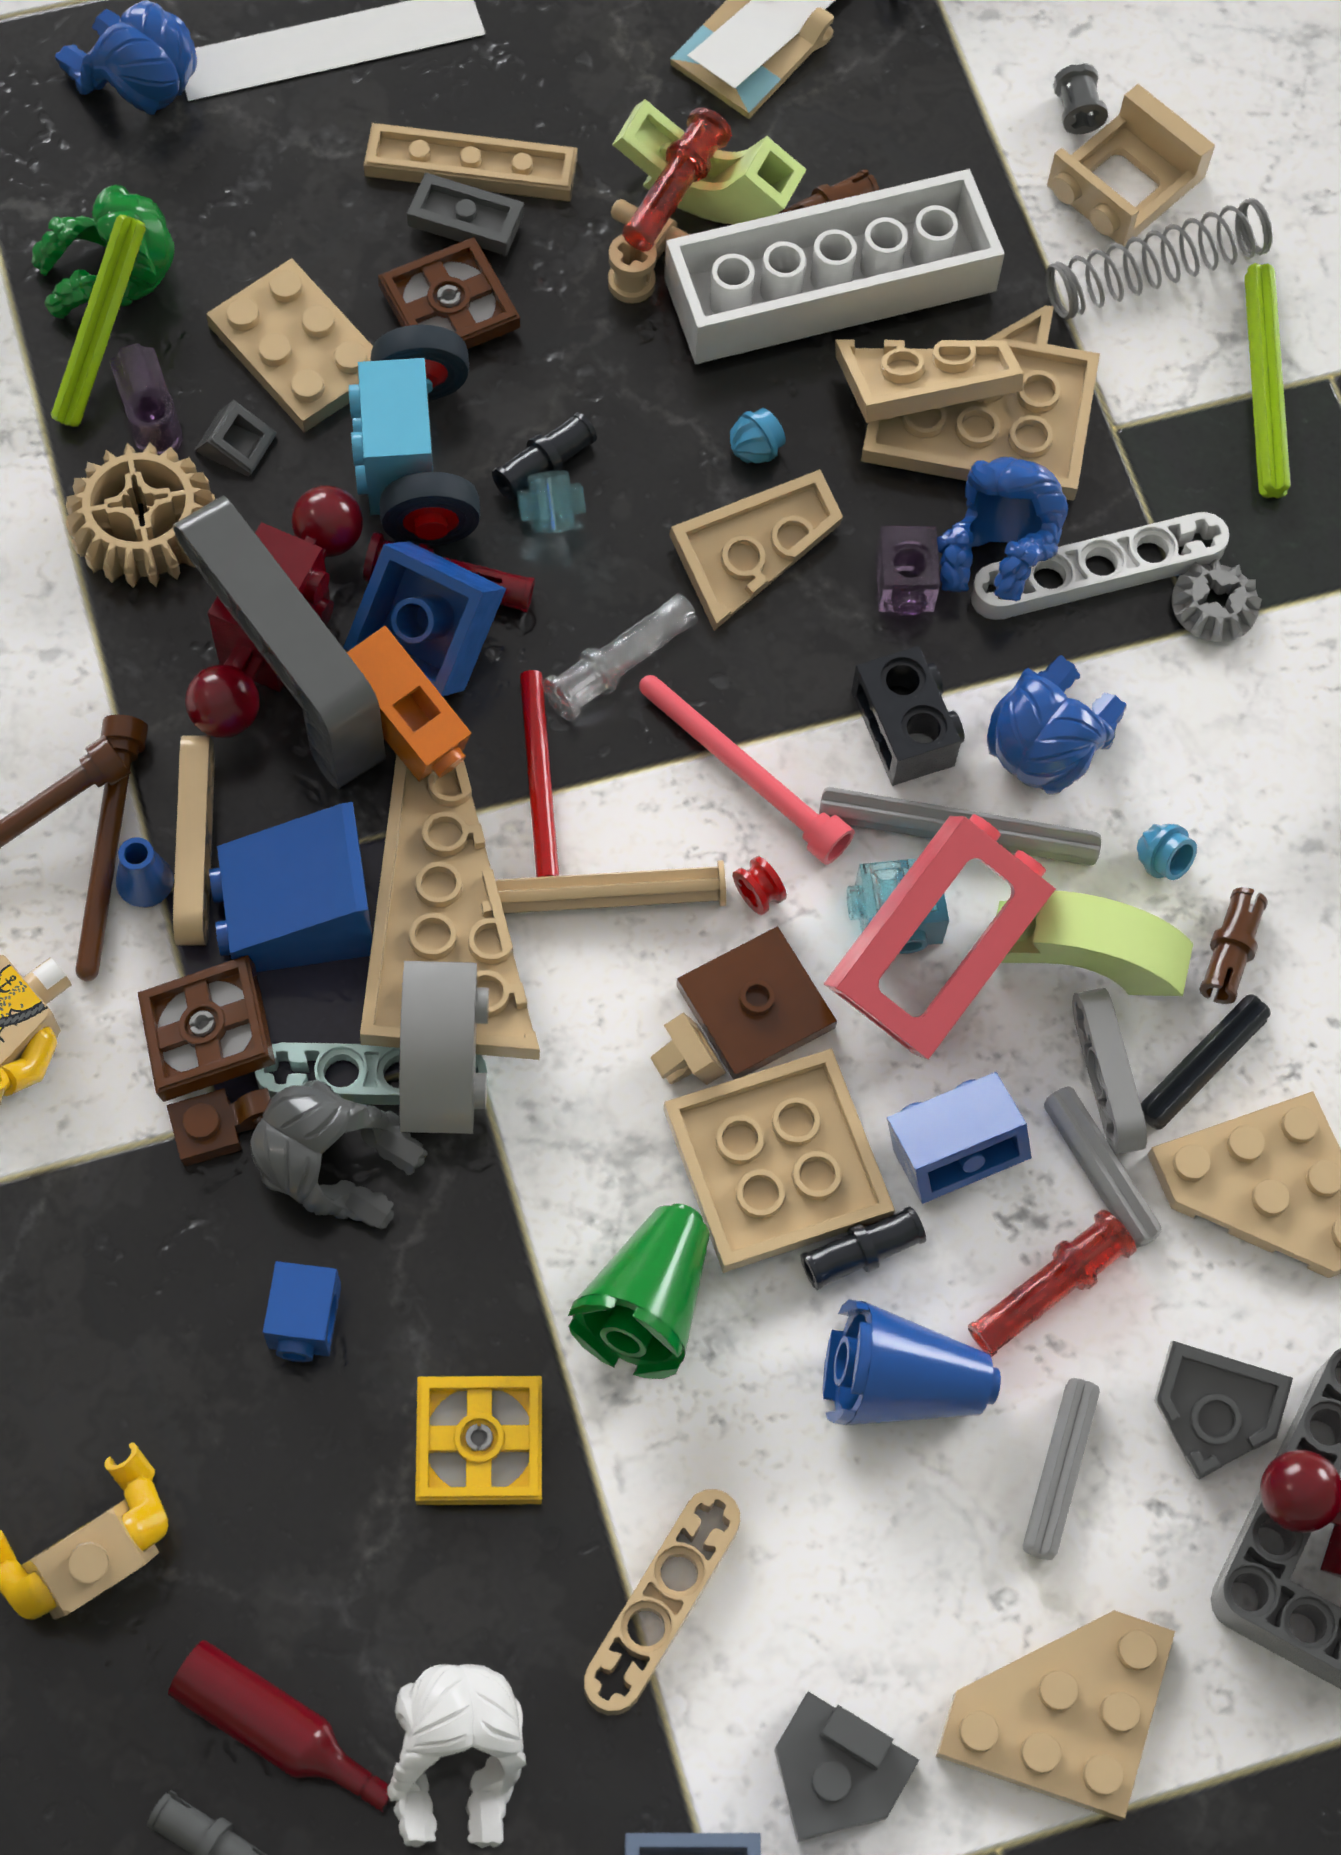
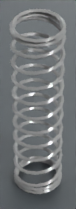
[1046,198,1273,320]

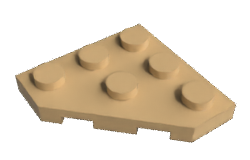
[1148,1091,1341,1278]
[936,1610,1175,1821]

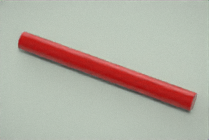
[520,670,559,877]

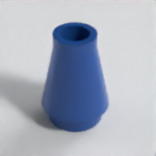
[116,837,174,907]

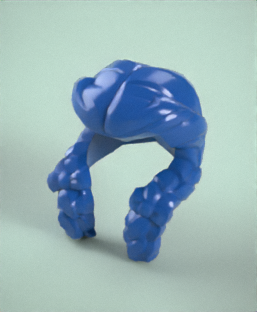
[55,0,197,114]
[935,457,1068,601]
[987,655,1126,795]

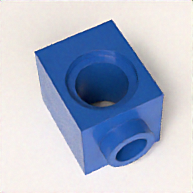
[263,1261,341,1362]

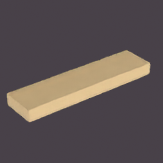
[364,123,577,201]

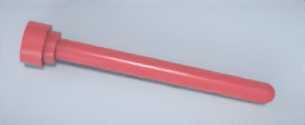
[639,675,855,865]

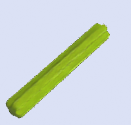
[51,215,146,427]

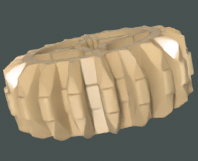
[66,442,215,588]

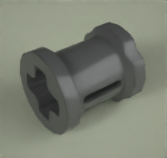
[1053,64,1108,134]

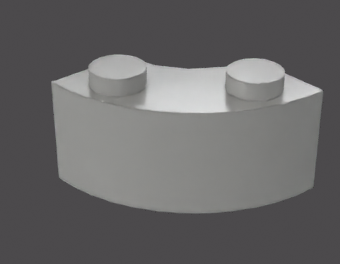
[399,961,489,1134]

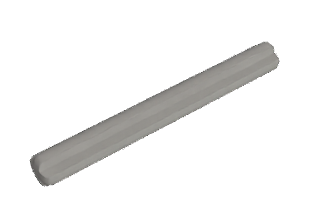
[819,787,1101,866]

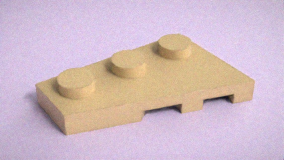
[669,470,843,631]

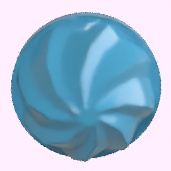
[730,408,786,463]
[1136,824,1197,880]

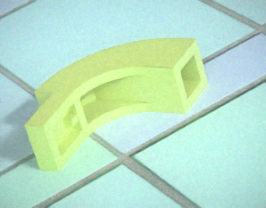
[612,99,807,224]

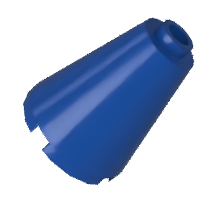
[823,1299,1001,1425]

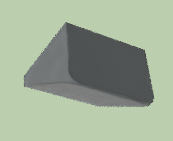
[195,400,277,476]

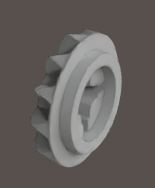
[1172,558,1262,642]

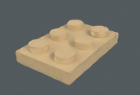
[206,258,373,433]

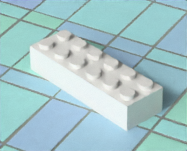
[664,169,1005,364]

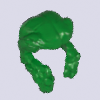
[31,184,174,319]

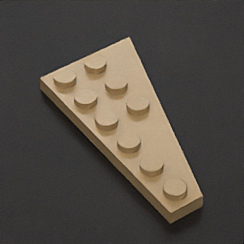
[360,755,540,1060]

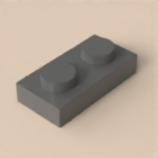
[407,172,524,256]

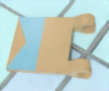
[670,0,834,119]

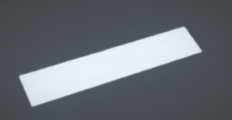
[185,0,486,101]
[687,0,836,89]

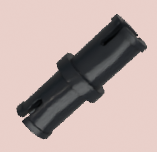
[492,412,597,500]
[800,1206,926,1290]

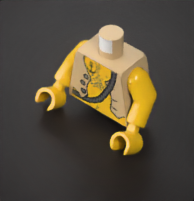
[0,955,72,1104]
[0,1443,168,1620]

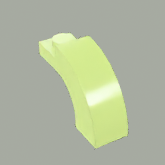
[996,891,1193,996]

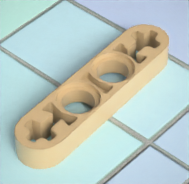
[173,735,215,946]
[584,1489,740,1715]

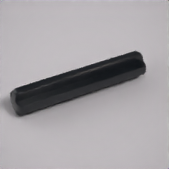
[1141,994,1271,1130]

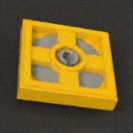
[415,1376,542,1505]

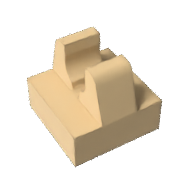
[650,1012,727,1085]

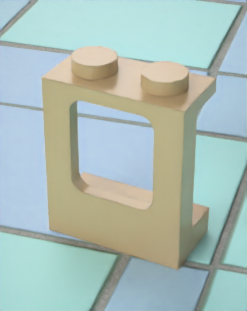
[1047,84,1215,247]

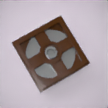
[378,237,521,349]
[137,955,276,1102]

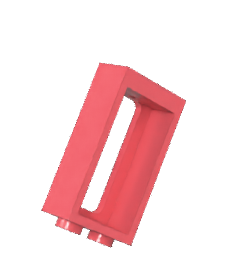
[824,814,1056,1060]

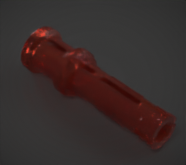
[622,108,732,251]
[968,1209,1137,1357]

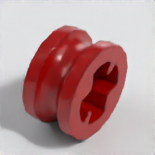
[732,856,787,915]

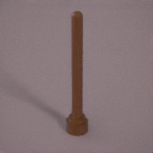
[75,714,148,981]
[0,735,131,848]

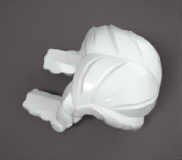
[387,1664,526,1848]

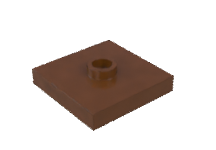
[676,926,837,1080]

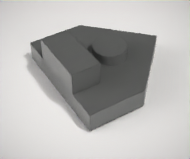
[1154,1341,1293,1479]
[774,1691,919,1842]

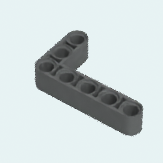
[173,496,386,789]
[1210,1348,1341,1689]

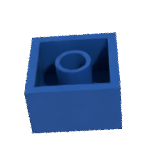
[343,541,506,696]

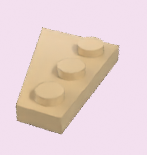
[835,340,1024,423]

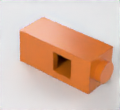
[347,626,472,782]

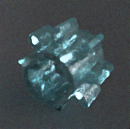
[517,471,586,533]

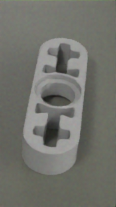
[1072,988,1147,1155]

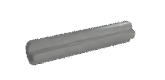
[1044,1086,1162,1248]
[1023,1378,1100,1560]

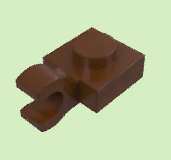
[166,1088,272,1167]

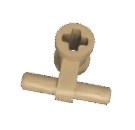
[608,199,690,303]

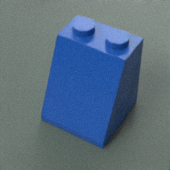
[209,802,373,972]

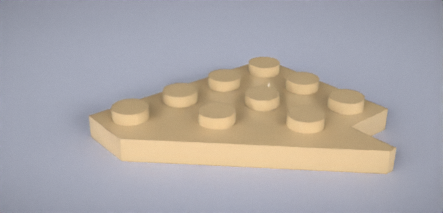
[861,305,1100,501]

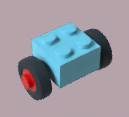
[349,325,480,546]

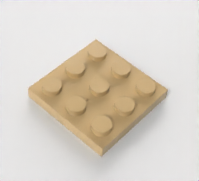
[663,1048,895,1273]

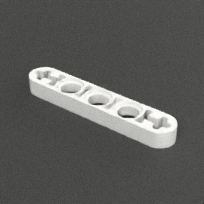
[971,512,1230,620]

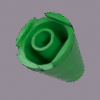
[568,1203,710,1379]

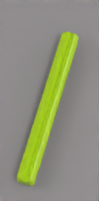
[1244,263,1291,499]

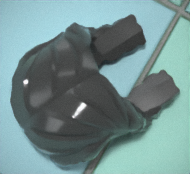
[250,1080,428,1229]

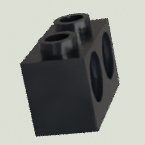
[851,646,965,786]

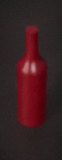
[168,1640,390,1812]

